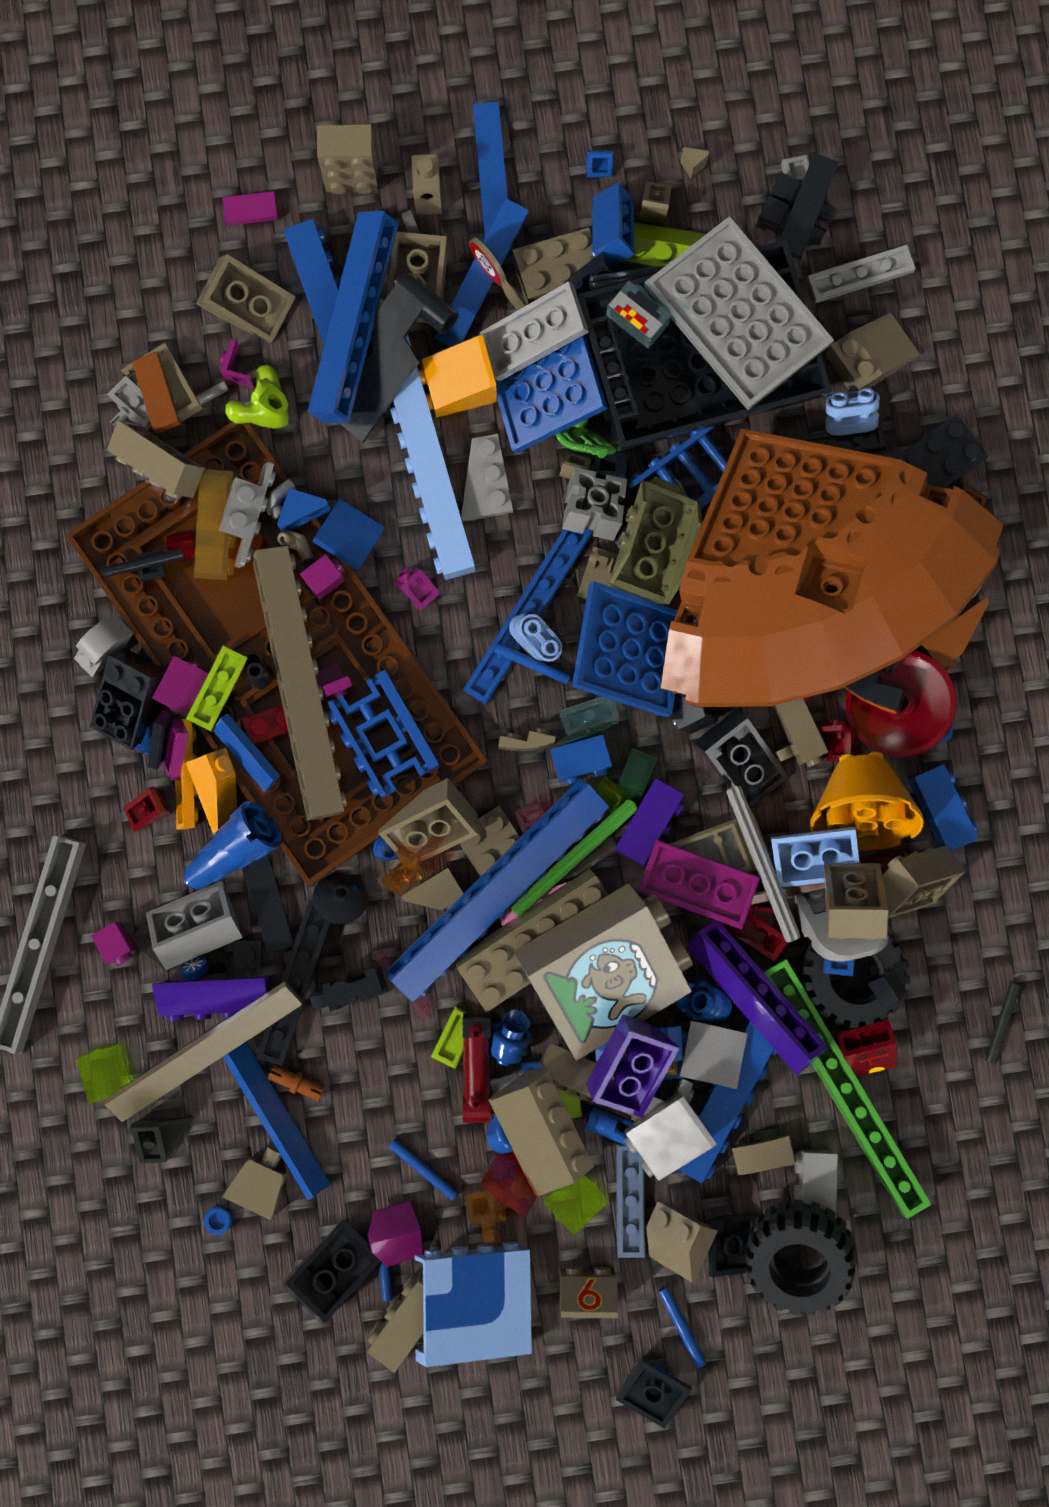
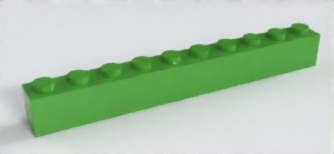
[762,959,931,1219]

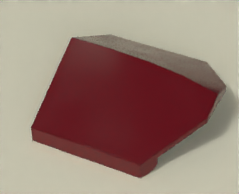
[730,904,789,963]

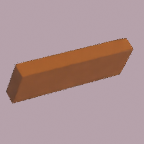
[132,352,181,434]

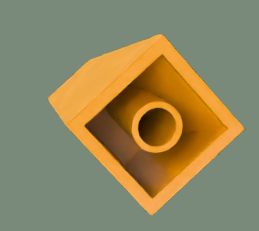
[418,335,497,418]

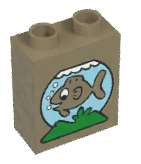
[513,884,693,1061]

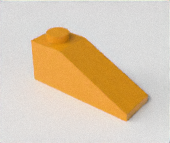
[186,748,237,835]

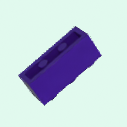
[614,778,685,866]

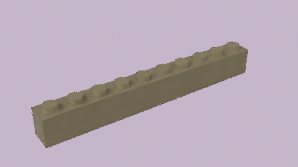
[252,546,346,821]

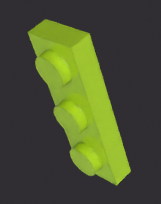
[186,646,248,732]

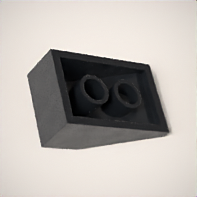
[694,709,789,808]
[281,1219,381,1324]

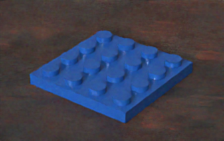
[495,334,608,453]
[572,581,678,717]

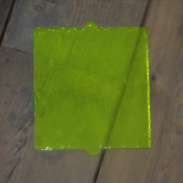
[75,1044,131,1104]
[543,1175,609,1235]

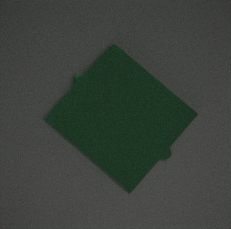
[560,722,611,746]

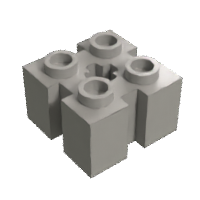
[562,467,627,541]

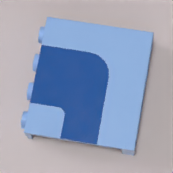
[415,1241,532,1367]

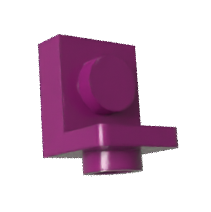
[395,566,440,611]

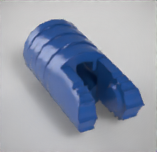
[584,1105,635,1146]

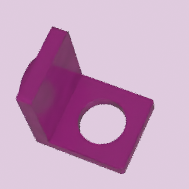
[220,339,256,389]

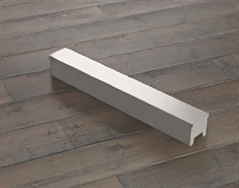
[0,835,86,1054]

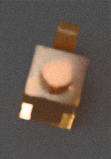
[466,1189,506,1244]

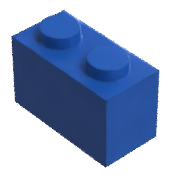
[550,735,612,785]

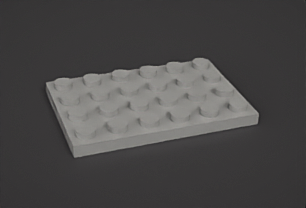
[644,216,834,410]

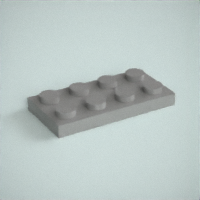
[480,281,589,382]

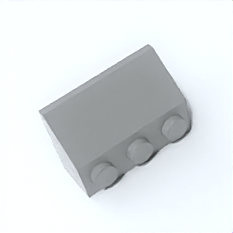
[146,881,243,970]

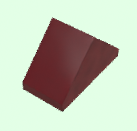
[123,786,173,832]

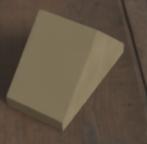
[639,181,672,225]

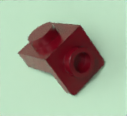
[820,721,856,762]

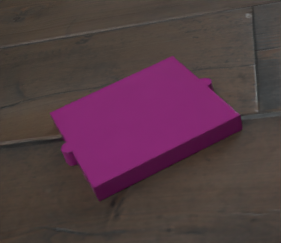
[152,656,209,716]

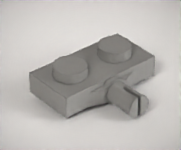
[107,376,152,431]

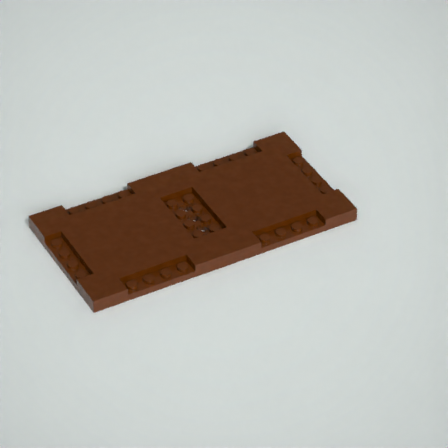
[65,421,488,887]

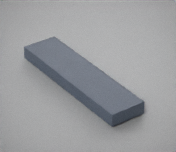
[616,1143,645,1258]

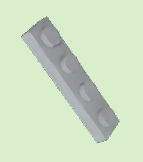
[806,245,916,303]

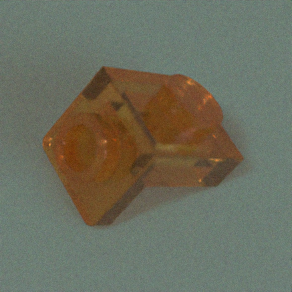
[381,848,424,897]

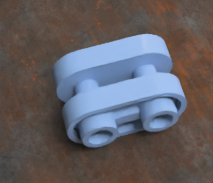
[825,388,880,436]
[509,614,562,662]

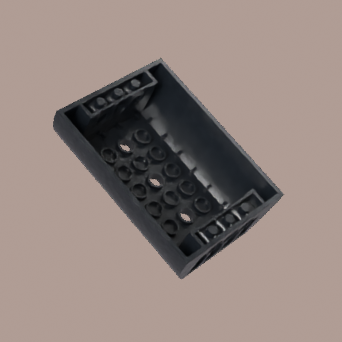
[578,240,832,451]

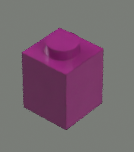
[300,554,345,600]
[90,922,136,966]

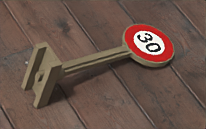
[469,238,527,311]

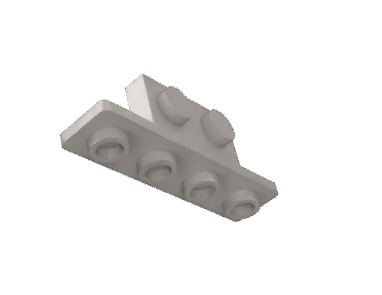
[219,462,276,568]

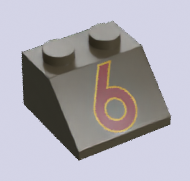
[560,1266,618,1318]

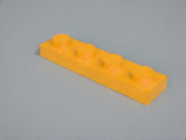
[175,719,198,830]

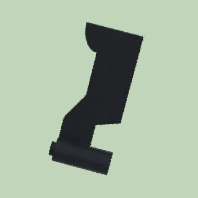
[339,273,459,443]

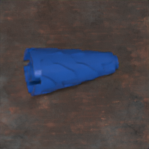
[184,801,282,889]

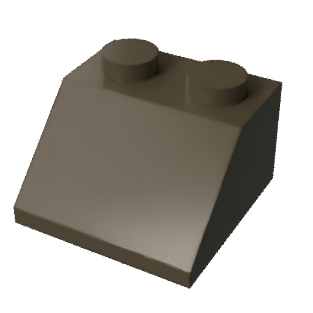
[646,1201,718,1283]

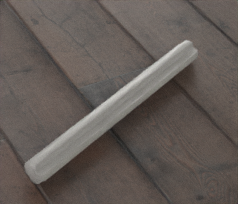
[727,786,800,942]

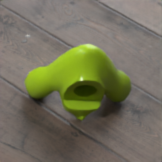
[225,365,289,429]

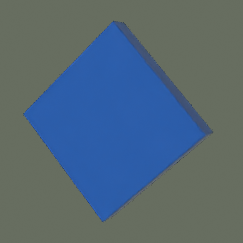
[312,499,385,570]

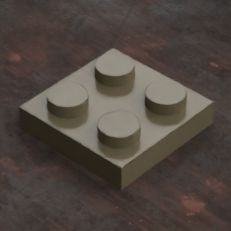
[459,805,520,877]

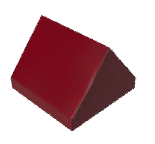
[166,530,199,562]

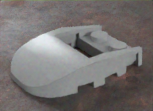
[795,888,888,961]

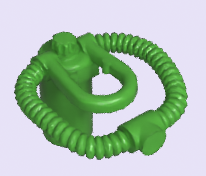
[555,418,616,458]

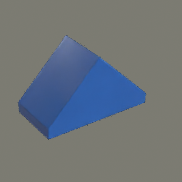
[277,488,331,532]

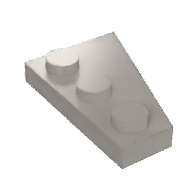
[461,434,513,522]

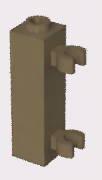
[772,698,828,767]

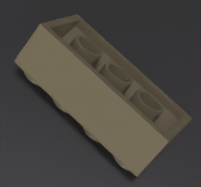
[489,1069,594,1196]

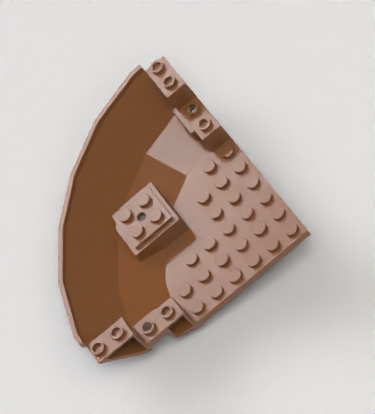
[661,428,1004,707]

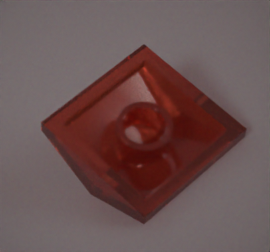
[479,1151,537,1218]

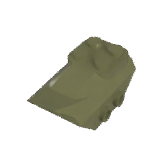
[610,477,702,604]

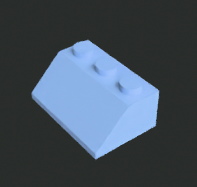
[771,827,860,888]

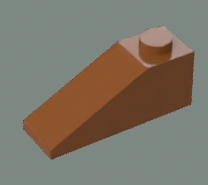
[917,597,990,671]

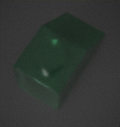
[610,748,658,806]

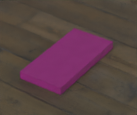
[637,839,760,929]

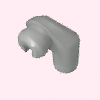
[266,479,296,519]

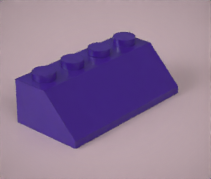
[152,977,273,1021]

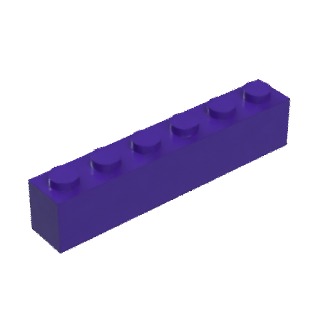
[687,920,828,1075]

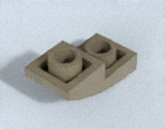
[498,728,556,751]
[732,1134,796,1175]

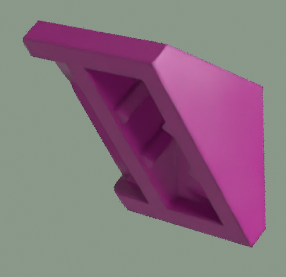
[368,1201,423,1267]

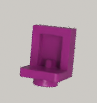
[315,664,352,700]

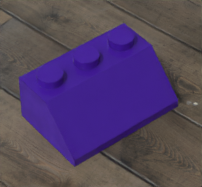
[586,1014,680,1118]

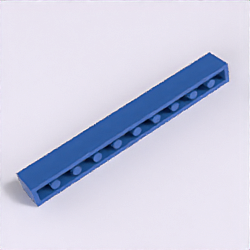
[384,779,609,1002]

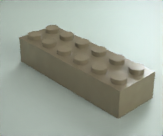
[454,869,608,1013]

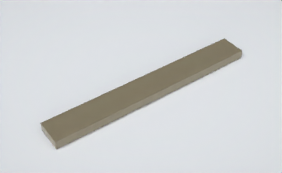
[105,981,302,1122]

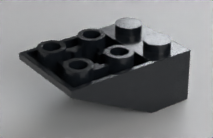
[90,650,166,750]

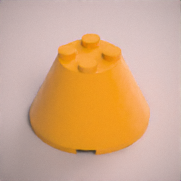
[810,752,923,852]

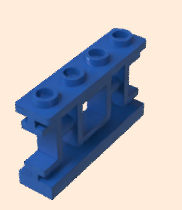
[327,670,440,799]

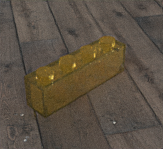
[194,469,236,581]

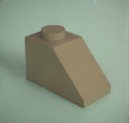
[401,868,464,911]

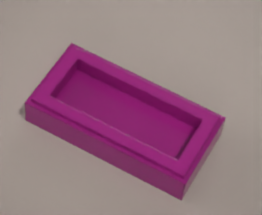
[222,191,278,226]
[163,719,188,780]

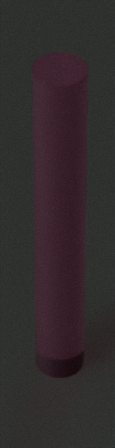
[372,948,431,1019]

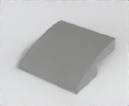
[680,1021,748,1089]

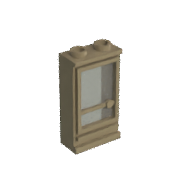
[670,813,773,873]

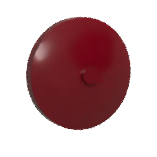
[845,651,957,758]

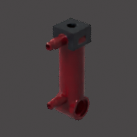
[463,1013,491,1123]

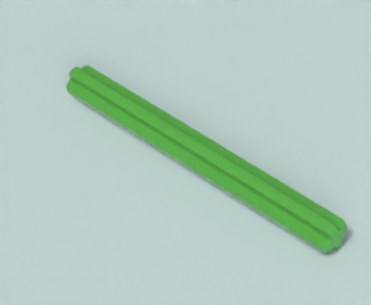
[510,799,638,916]

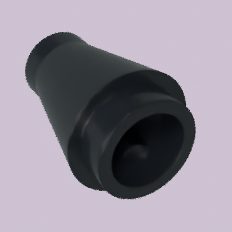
[246,662,273,689]

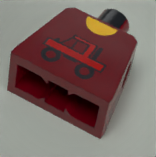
[837,1020,897,1076]

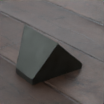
[130,1117,195,1163]

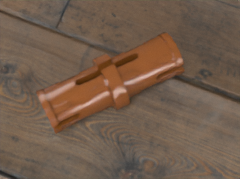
[268,1064,325,1102]

